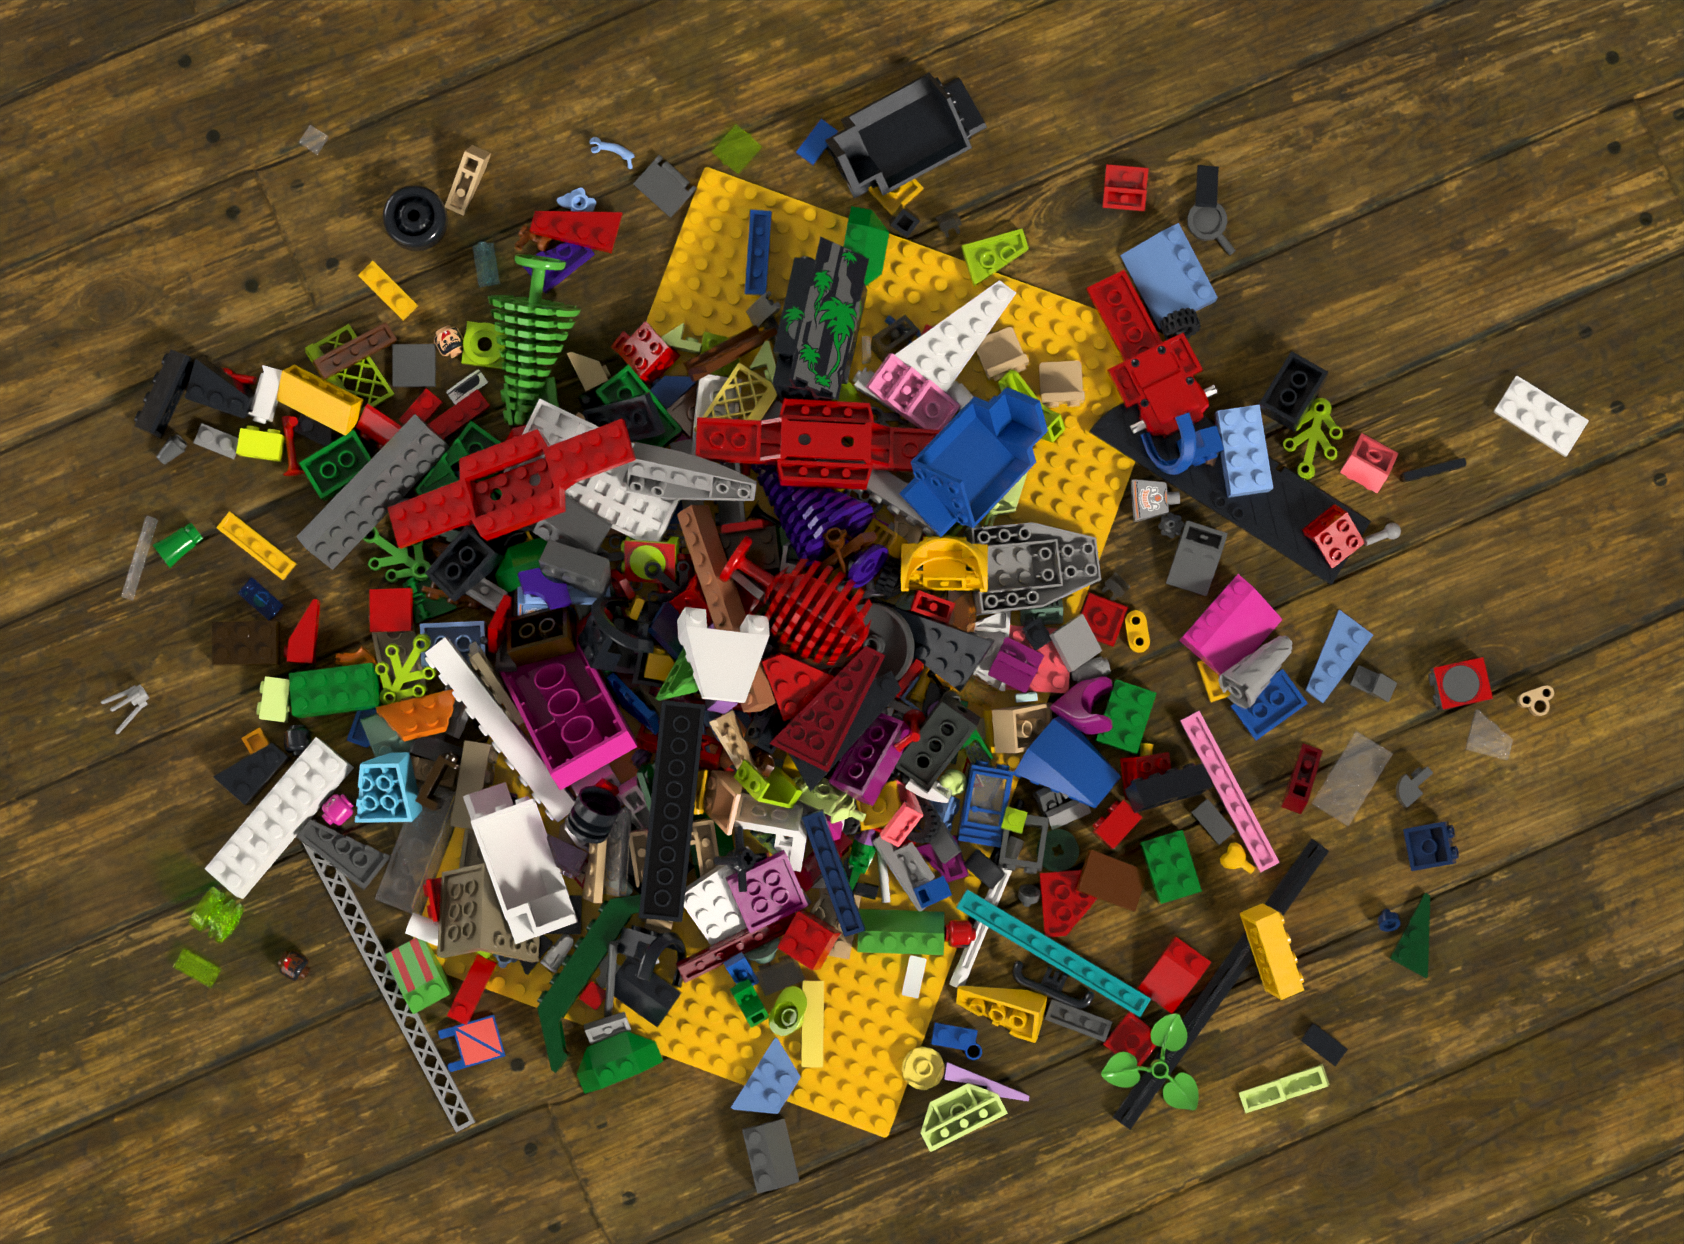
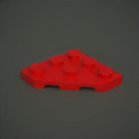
[761,652,835,721]
[1039,870,1097,937]

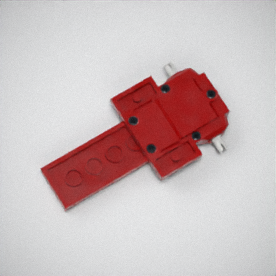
[1086,270,1217,438]

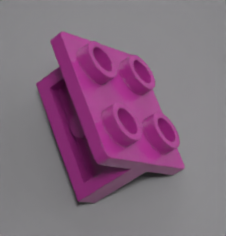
[988,637,1044,693]

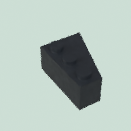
[185,354,255,419]
[213,743,291,806]

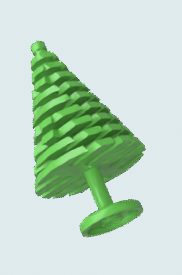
[488,254,581,426]

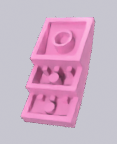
[866,353,960,430]

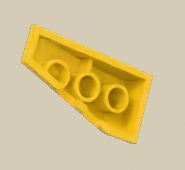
[956,986,1047,1043]

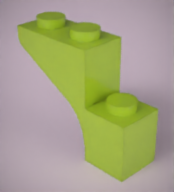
[998,369,1065,443]

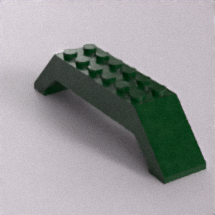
[537,894,641,1073]

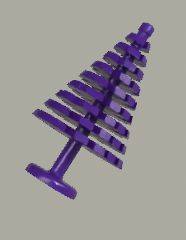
[751,464,889,588]

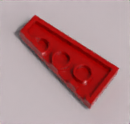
[530,211,623,254]

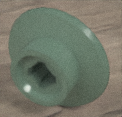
[744,938,780,964]

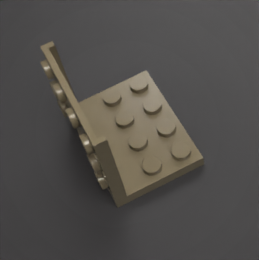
[437,863,540,963]

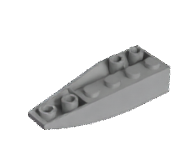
[626,442,757,501]

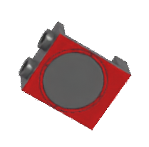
[1428,657,1493,711]

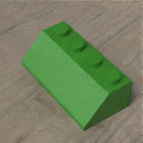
[857,909,944,955]

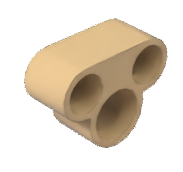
[1517,685,1554,716]

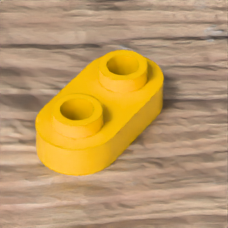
[1125,610,1150,653]

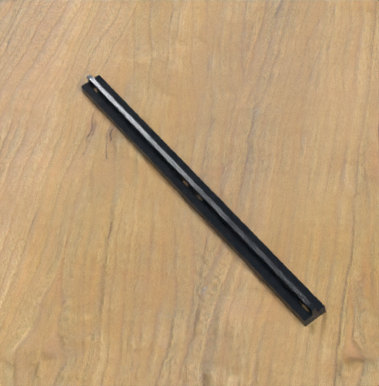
[1112,839,1329,1130]

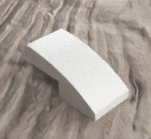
[905,777,953,803]

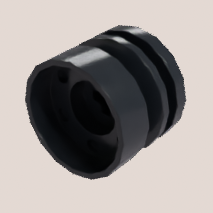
[566,786,621,844]

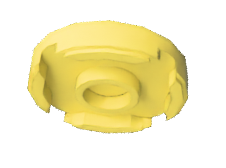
[902,1046,945,1090]

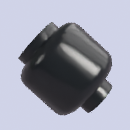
[284,725,312,757]

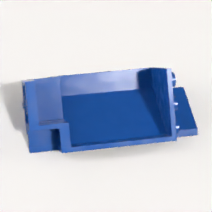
[899,387,1048,538]

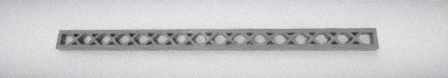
[298,820,476,1133]

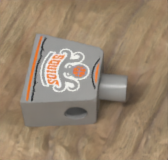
[1130,480,1180,522]

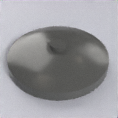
[832,603,914,681]

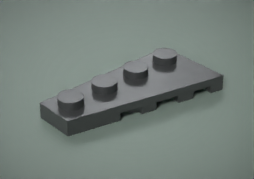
[296,820,391,890]

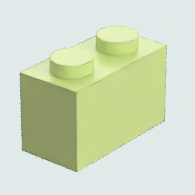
[257,676,291,723]

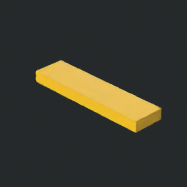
[216,511,296,580]

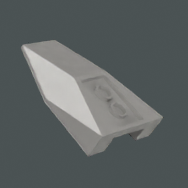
[964,522,1101,616]

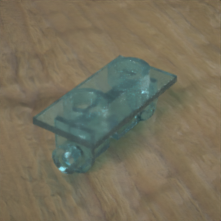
[473,242,500,287]

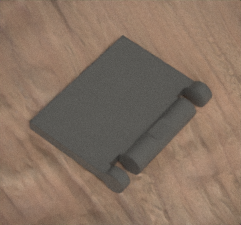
[633,155,697,218]

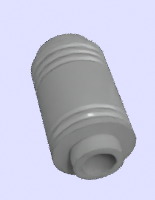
[1070,656,1111,683]

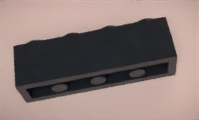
[1125,762,1213,813]

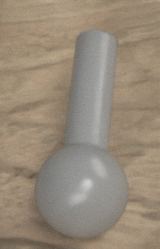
[1363,523,1401,546]

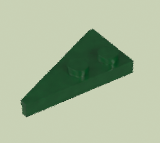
[1389,893,1430,979]

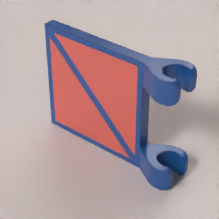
[438,1015,505,1072]

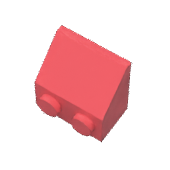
[1340,433,1399,493]

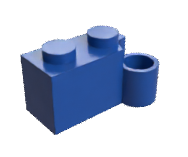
[931,1022,982,1060]

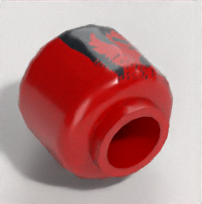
[944,919,976,948]

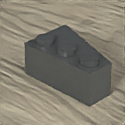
[539,540,612,599]

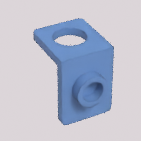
[900,676,921,711]

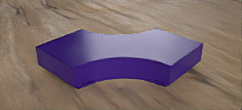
[518,568,572,610]

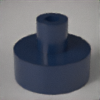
[1377,909,1401,932]

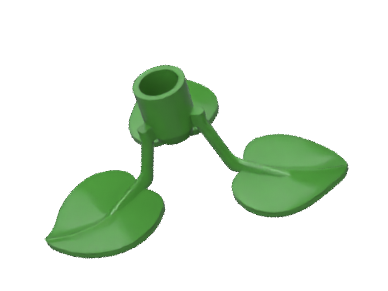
[1101,1013,1199,1110]

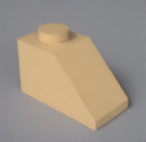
[567,352,611,393]

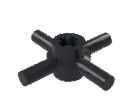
[714,826,767,892]

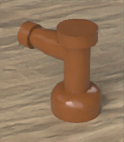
[515,225,551,251]

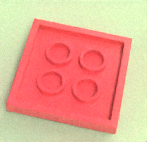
[1005,625,1070,694]

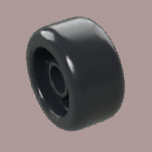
[383,185,448,251]

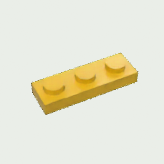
[358,261,418,321]

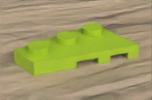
[961,229,1028,287]

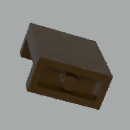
[415,752,462,811]

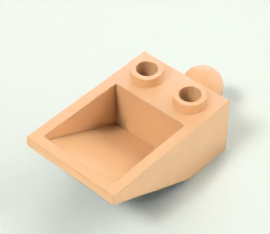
[704,770,742,835]

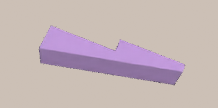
[944,1062,1029,1101]

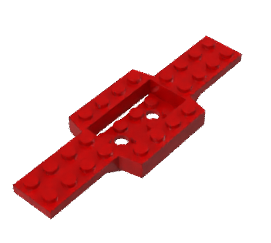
[695,399,941,490]
[387,419,636,549]

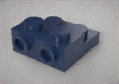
[1403,821,1459,871]

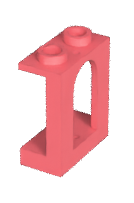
[880,779,923,847]

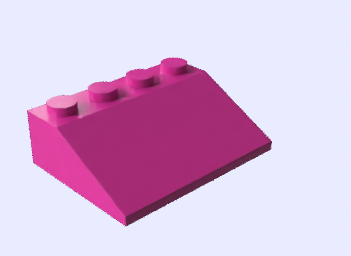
[1179,574,1283,676]

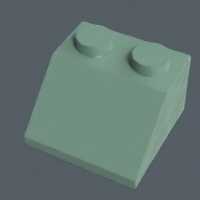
[360,713,413,758]

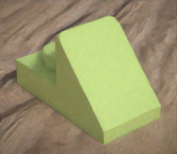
[661,323,702,354]
[750,341,776,383]

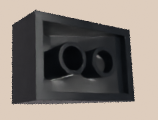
[425,525,504,602]

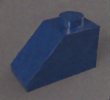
[650,376,698,410]

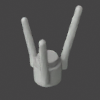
[101,684,150,734]

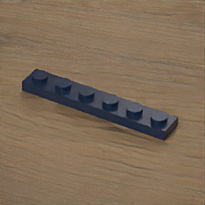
[802,809,865,937]

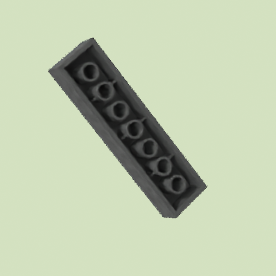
[296,414,450,570]

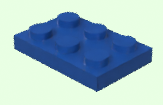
[1230,669,1308,741]

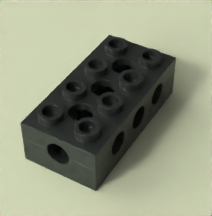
[895,693,981,790]

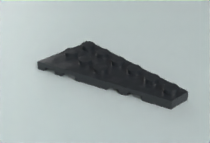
[870,597,995,692]
[789,671,902,792]

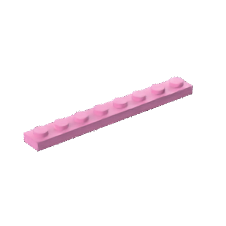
[1180,711,1280,872]

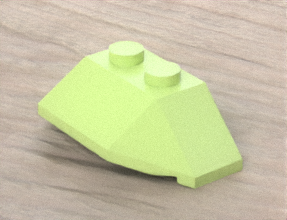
[921,1083,1008,1152]

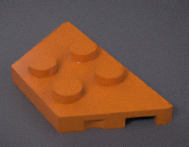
[376,689,456,742]

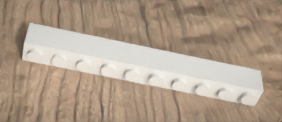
[425,636,576,822]

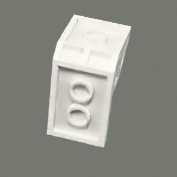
[733,793,811,872]

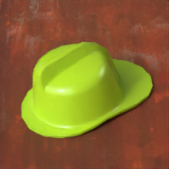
[768,986,807,1036]

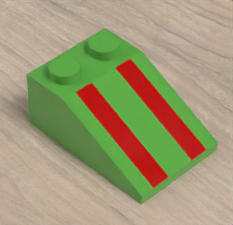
[385,938,454,1014]

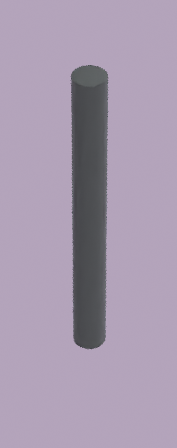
[604,941,618,1017]

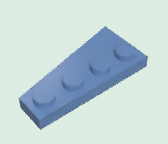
[1305,610,1373,703]

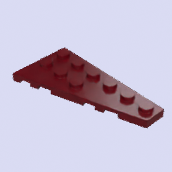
[769,646,885,772]

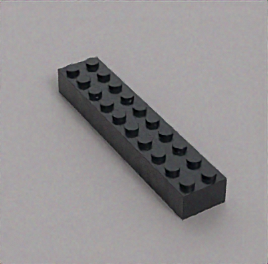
[638,700,705,922]

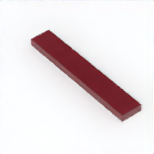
[676,912,796,983]

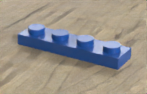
[745,210,772,296]

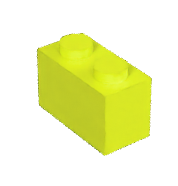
[236,426,285,462]

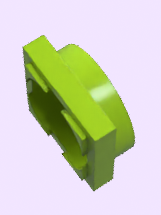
[461,321,507,369]

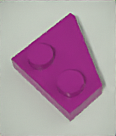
[917,835,969,882]

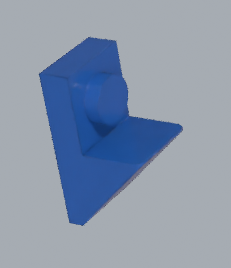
[723,952,760,986]

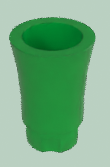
[153,523,203,568]

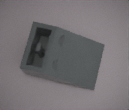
[1166,521,1228,596]

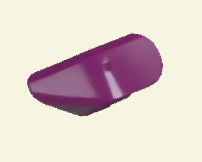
[1050,676,1113,734]

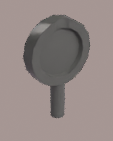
[1187,203,1236,256]

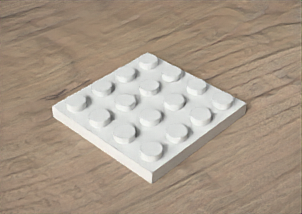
[684,846,757,945]

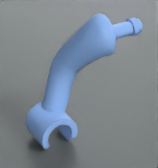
[589,137,635,169]

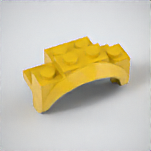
[901,536,988,592]

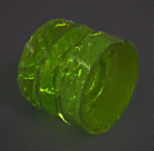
[189,887,245,944]

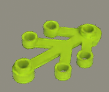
[1283,398,1343,479]
[375,633,436,705]

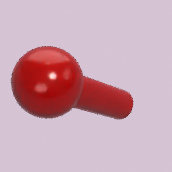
[222,368,257,385]

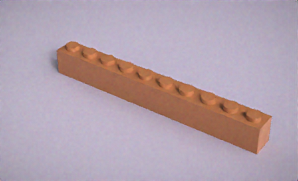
[677,505,776,712]

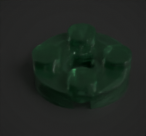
[1036,829,1079,872]

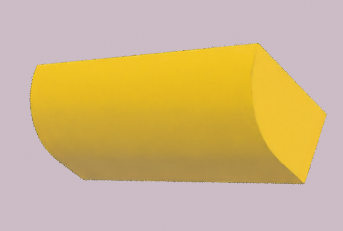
[276,365,363,435]

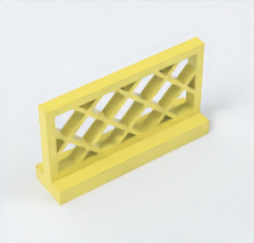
[694,363,778,432]

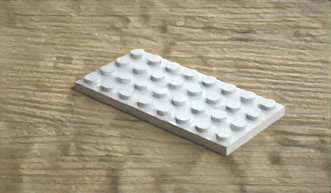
[504,399,680,542]

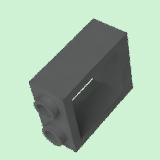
[999,815,1049,874]

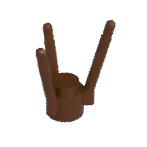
[823,528,853,578]

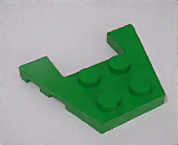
[415,438,498,501]

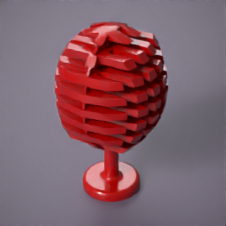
[719,536,873,665]

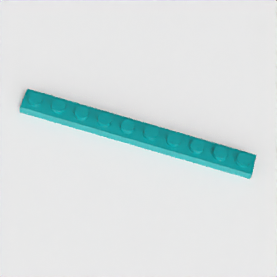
[956,889,1151,1017]

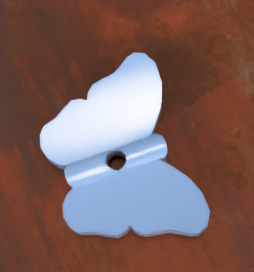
[557,188,596,212]

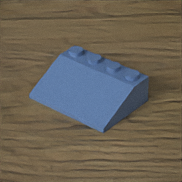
[1120,223,1218,330]

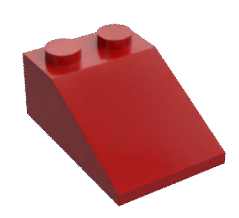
[1137,937,1211,1014]

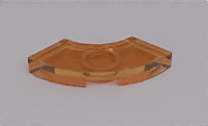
[953,592,976,632]

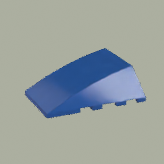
[1014,716,1121,808]

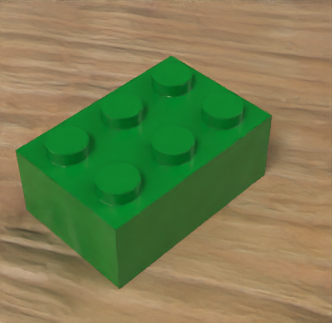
[299,430,372,502]
[1095,680,1157,755]
[1140,830,1202,904]

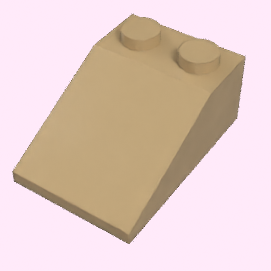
[992,702,1053,753]

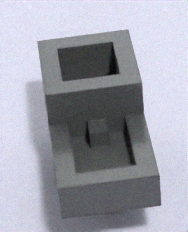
[1396,766,1433,808]

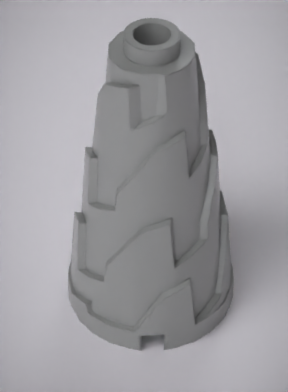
[1218,636,1292,709]

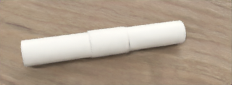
[877,850,891,903]

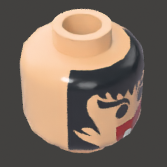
[434,325,464,358]

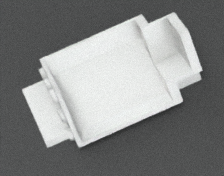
[463,782,578,944]

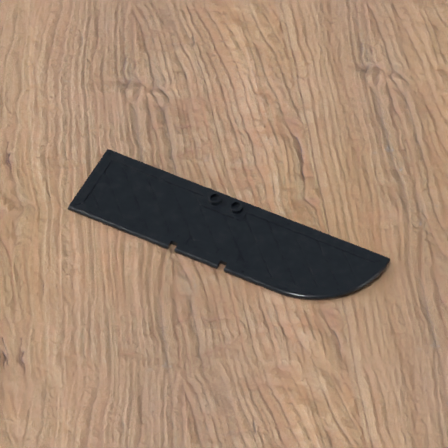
[1089,403,1371,585]

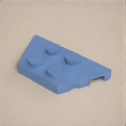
[731,1037,801,1114]

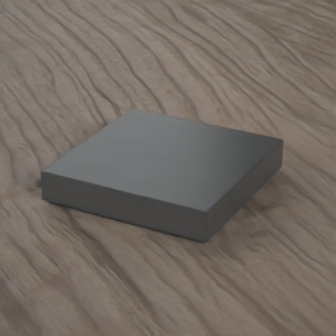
[393,344,436,387]

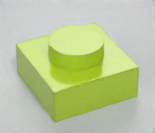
[1001,807,1028,834]

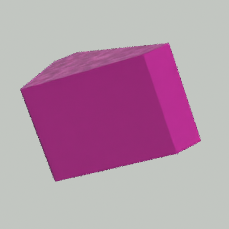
[500,634,637,790]

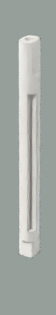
[949,836,1024,988]

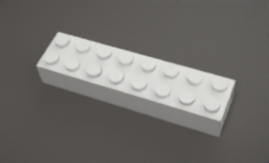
[205,737,354,899]

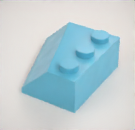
[355,752,423,823]

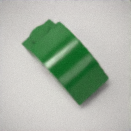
[730,979,769,1028]

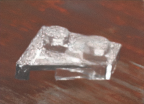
[1465,710,1513,761]

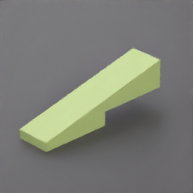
[1239,1064,1329,1113]

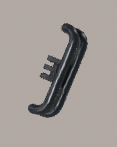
[1012,961,1095,1008]

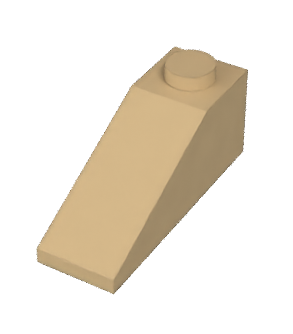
[445,145,491,216]

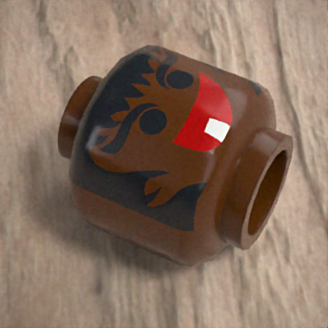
[277,950,311,982]

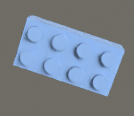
[1214,405,1273,498]

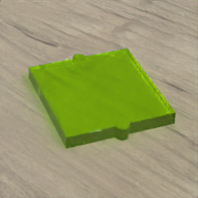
[712,124,762,174]

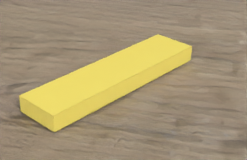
[801,981,824,1067]

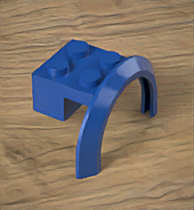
[1141,413,1224,475]

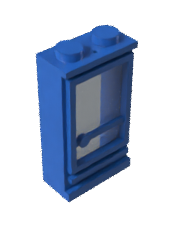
[957,760,1014,848]

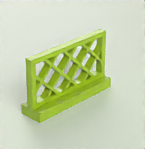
[305,324,394,416]

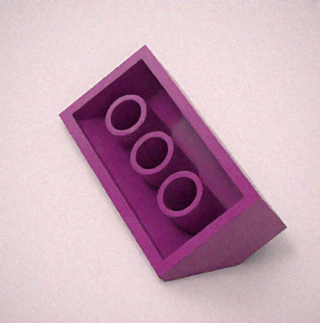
[829,713,911,806]

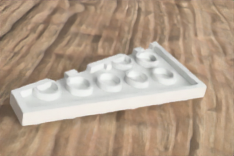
[895,280,1016,393]

